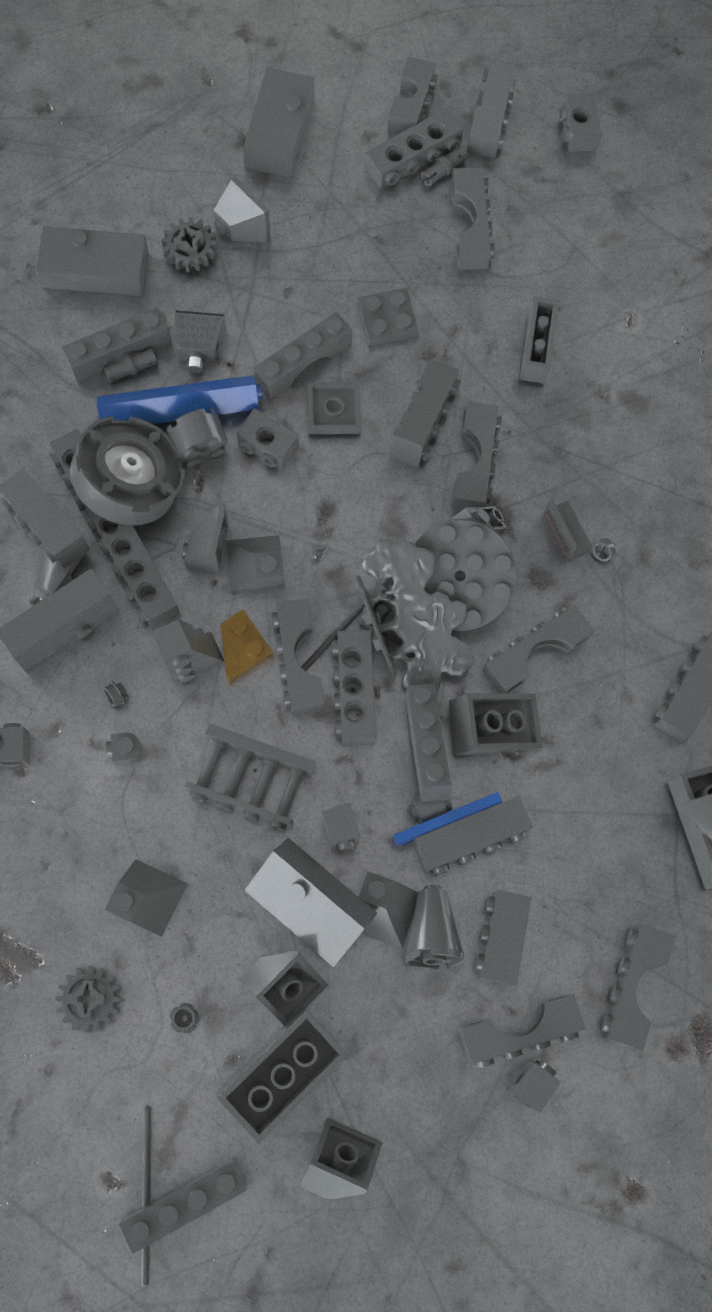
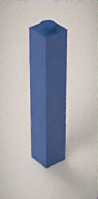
[97,375,263,424]

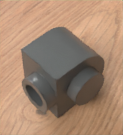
[106,732,143,766]

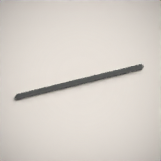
[301,577,392,671]
[141,1105,151,1288]

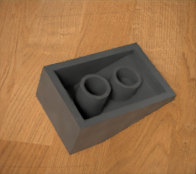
[449,693,543,755]

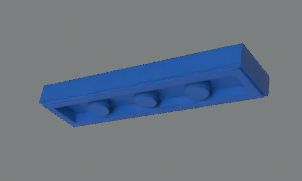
[392,792,502,848]

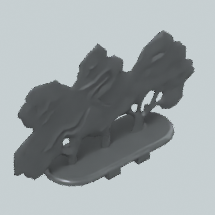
[356,538,474,692]

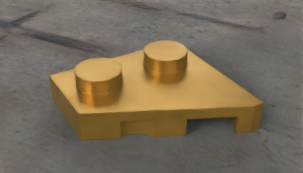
[220,610,274,684]

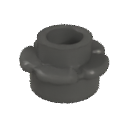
[103,681,128,707]
[170,1003,199,1033]

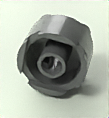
[167,409,228,467]

